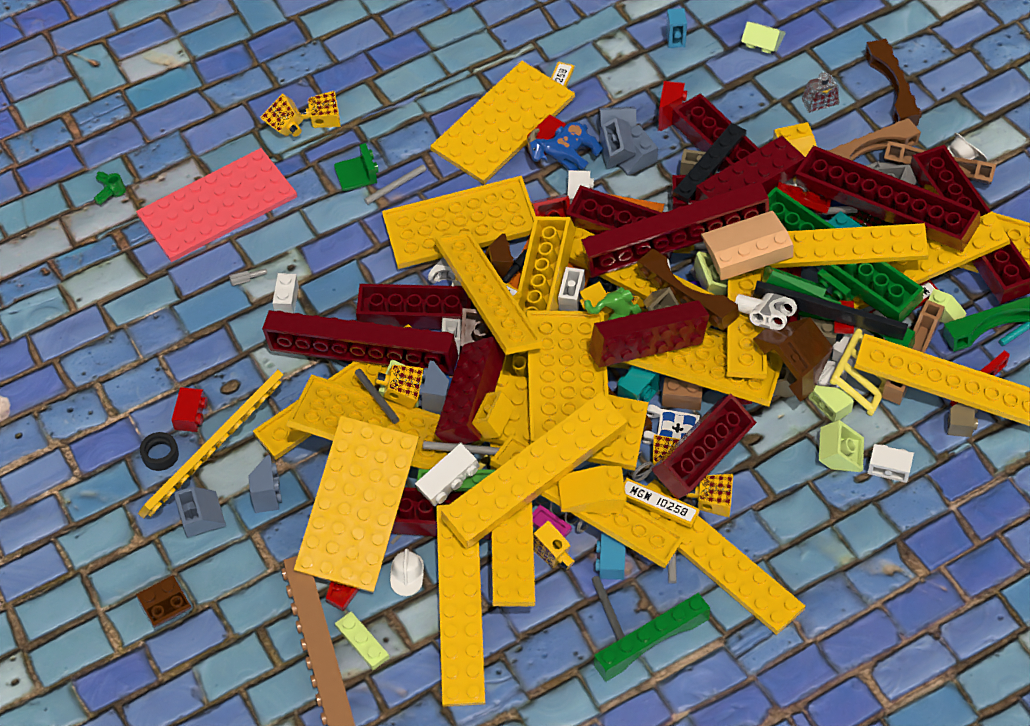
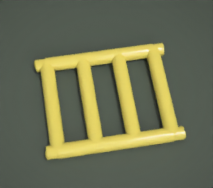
[829,328,887,416]

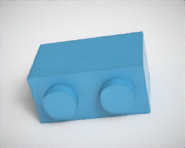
[666,8,687,48]
[596,533,625,580]

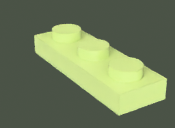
[335,612,389,670]

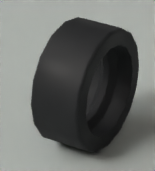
[140,432,179,471]

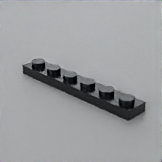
[672,123,747,204]

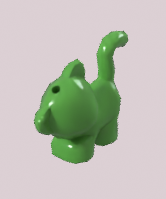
[584,287,642,320]

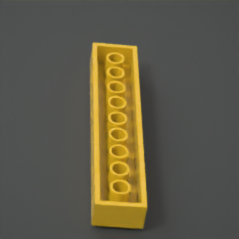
[500,216,576,379]
[441,392,627,549]

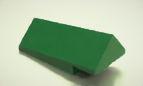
[762,266,841,321]

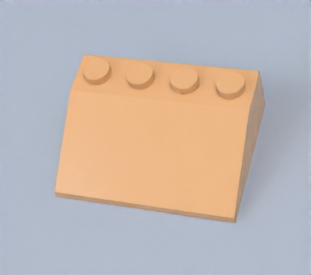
[701,210,793,281]

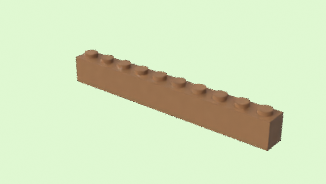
[281,556,355,726]

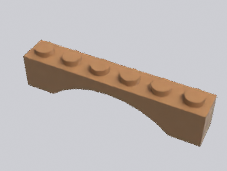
[827,118,921,161]
[884,141,996,184]
[882,300,945,405]

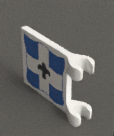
[642,405,700,444]

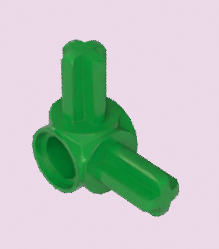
[94,171,126,205]

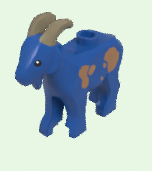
[527,122,603,171]

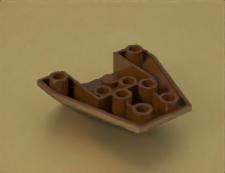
[753,317,833,402]

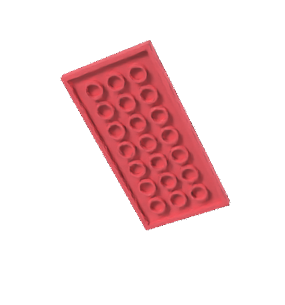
[136,148,297,262]

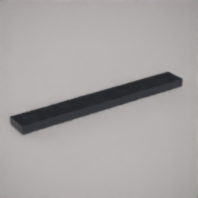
[753,281,908,340]

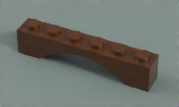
[865,39,922,126]
[637,248,739,331]

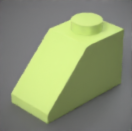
[928,289,967,323]
[808,385,854,422]

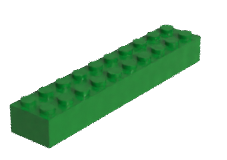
[768,187,924,322]

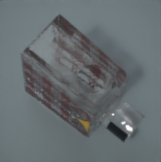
[802,72,840,113]

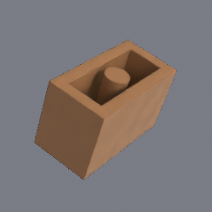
[662,377,703,411]

